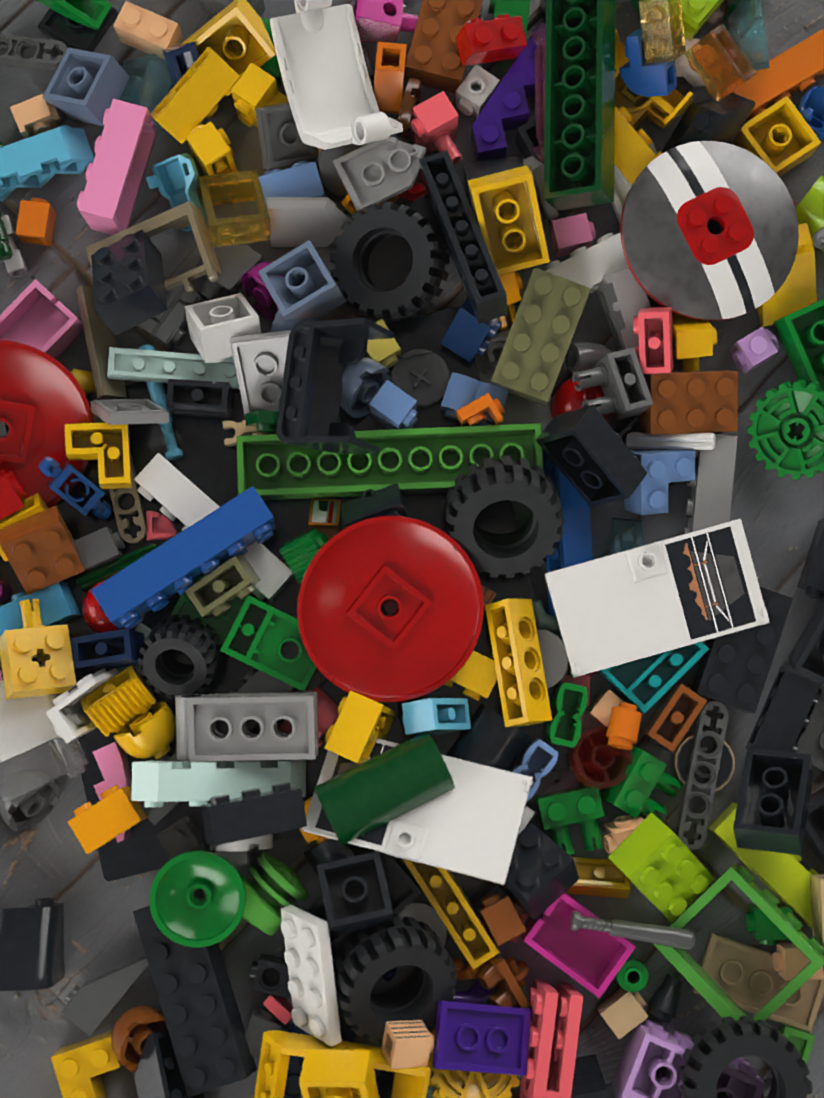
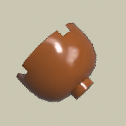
[111,1005,168,1072]

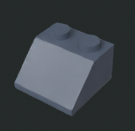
[43,48,130,126]
[258,240,346,320]

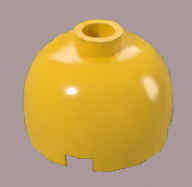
[114,701,176,759]

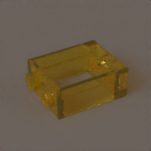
[198,170,271,248]

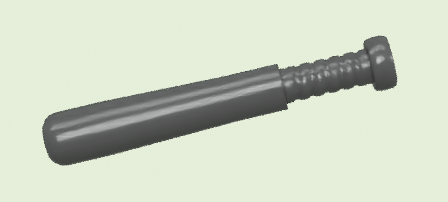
[570,911,695,950]

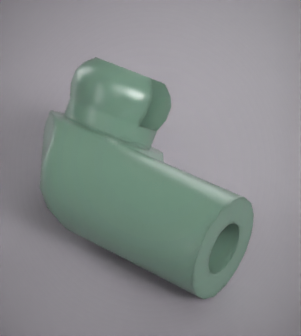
[532,599,561,635]

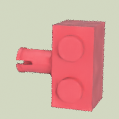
[410,91,463,165]

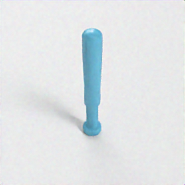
[139,344,183,461]

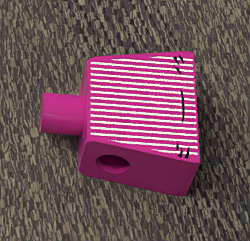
[353,0,418,43]

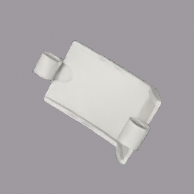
[270,0,403,149]

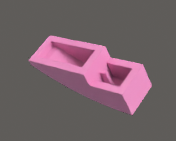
[93,741,132,843]

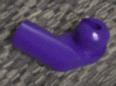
[452,980,494,1004]

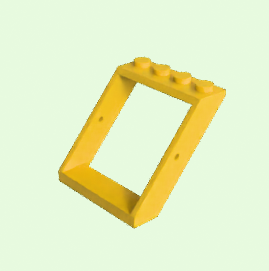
[254,1030,431,1098]

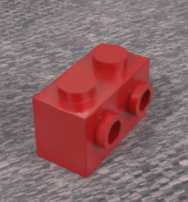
[455,14,527,66]

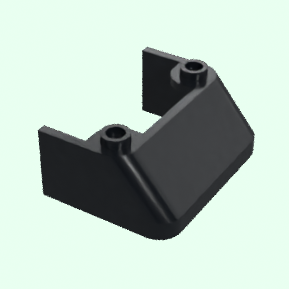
[276,318,394,454]

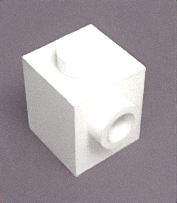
[455,64,500,118]

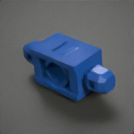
[38,456,113,520]

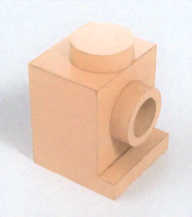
[10,94,61,139]

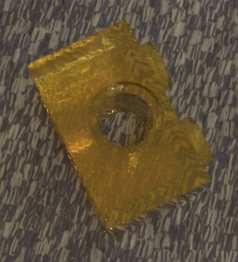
[639,0,686,63]

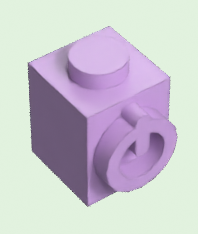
[730,326,779,374]

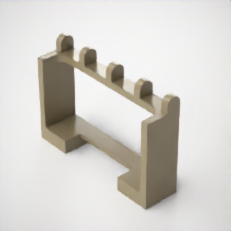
[85,201,222,302]

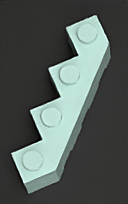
[131,760,306,807]

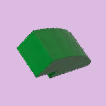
[36,0,112,31]

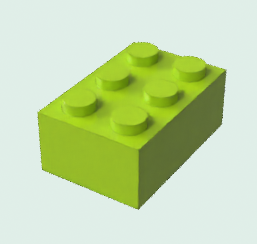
[608,812,714,923]

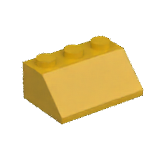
[180,0,276,81]

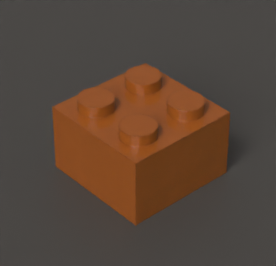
[0,506,85,595]

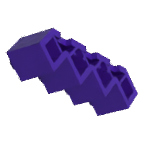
[471,23,546,161]

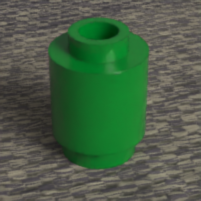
[614,955,648,992]

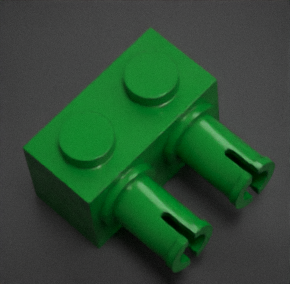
[599,746,681,821]
[534,783,605,855]

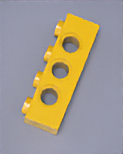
[485,599,552,727]

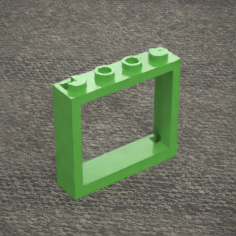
[654,863,824,1022]

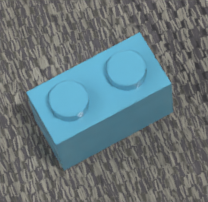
[402,698,471,735]

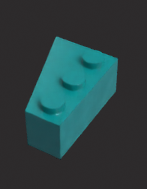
[597,642,709,714]

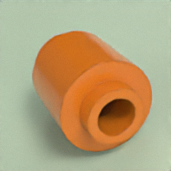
[606,702,642,750]

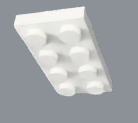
[281,905,342,1047]

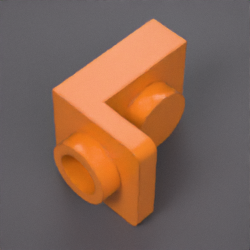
[456,393,505,426]

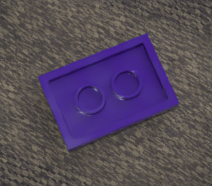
[432,1000,531,1076]

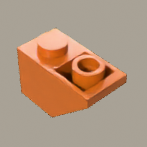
[374,41,407,114]

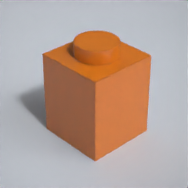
[15,198,57,247]

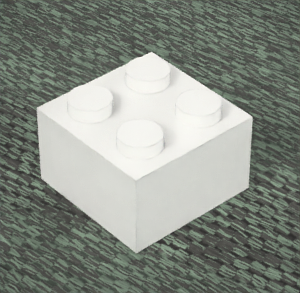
[184,293,261,363]

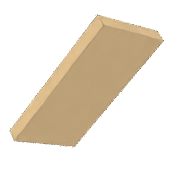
[692,932,824,1033]

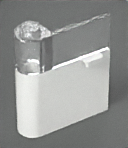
[0,664,89,803]

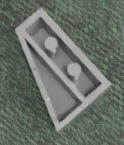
[596,267,651,351]

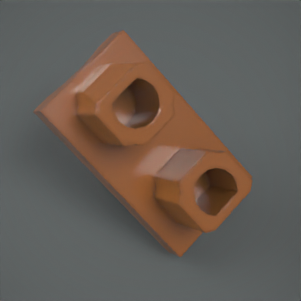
[475,957,529,1008]

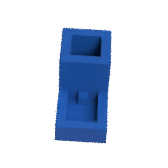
[619,28,678,97]

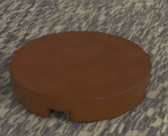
[396,77,422,138]

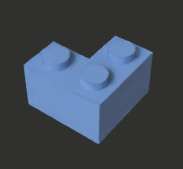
[624,449,695,515]

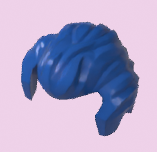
[796,86,824,141]

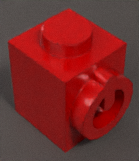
[0,469,27,520]

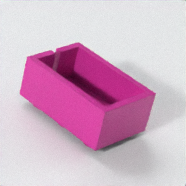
[521,892,636,999]

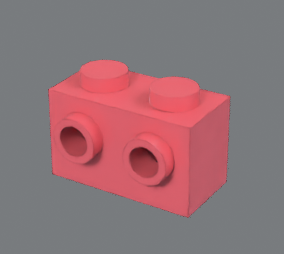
[633,307,674,374]

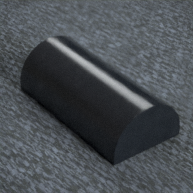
[446,703,531,771]

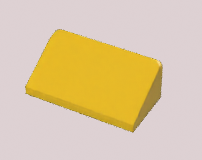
[567,857,631,898]

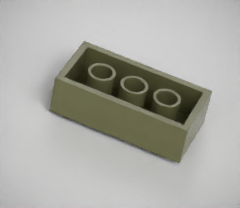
[490,267,591,407]

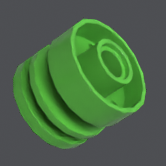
[241,851,309,936]

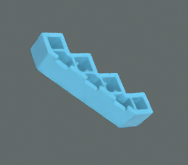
[0,125,94,202]

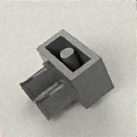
[572,347,653,422]

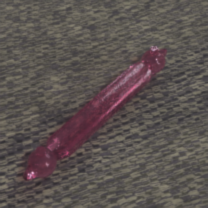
[531,23,546,165]

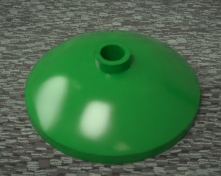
[149,850,246,948]

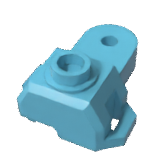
[146,153,204,232]

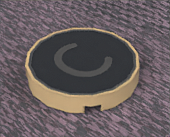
[673,734,735,791]

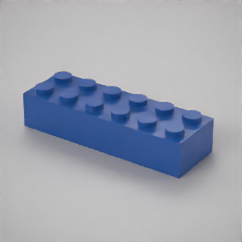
[90,486,276,630]

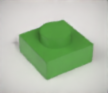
[780,1024,815,1064]

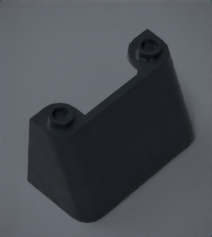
[0,898,64,991]

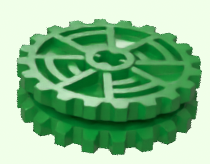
[747,379,824,480]

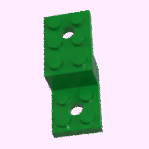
[171,575,316,692]

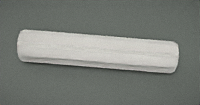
[626,432,716,450]

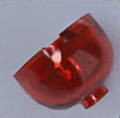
[568,726,633,790]

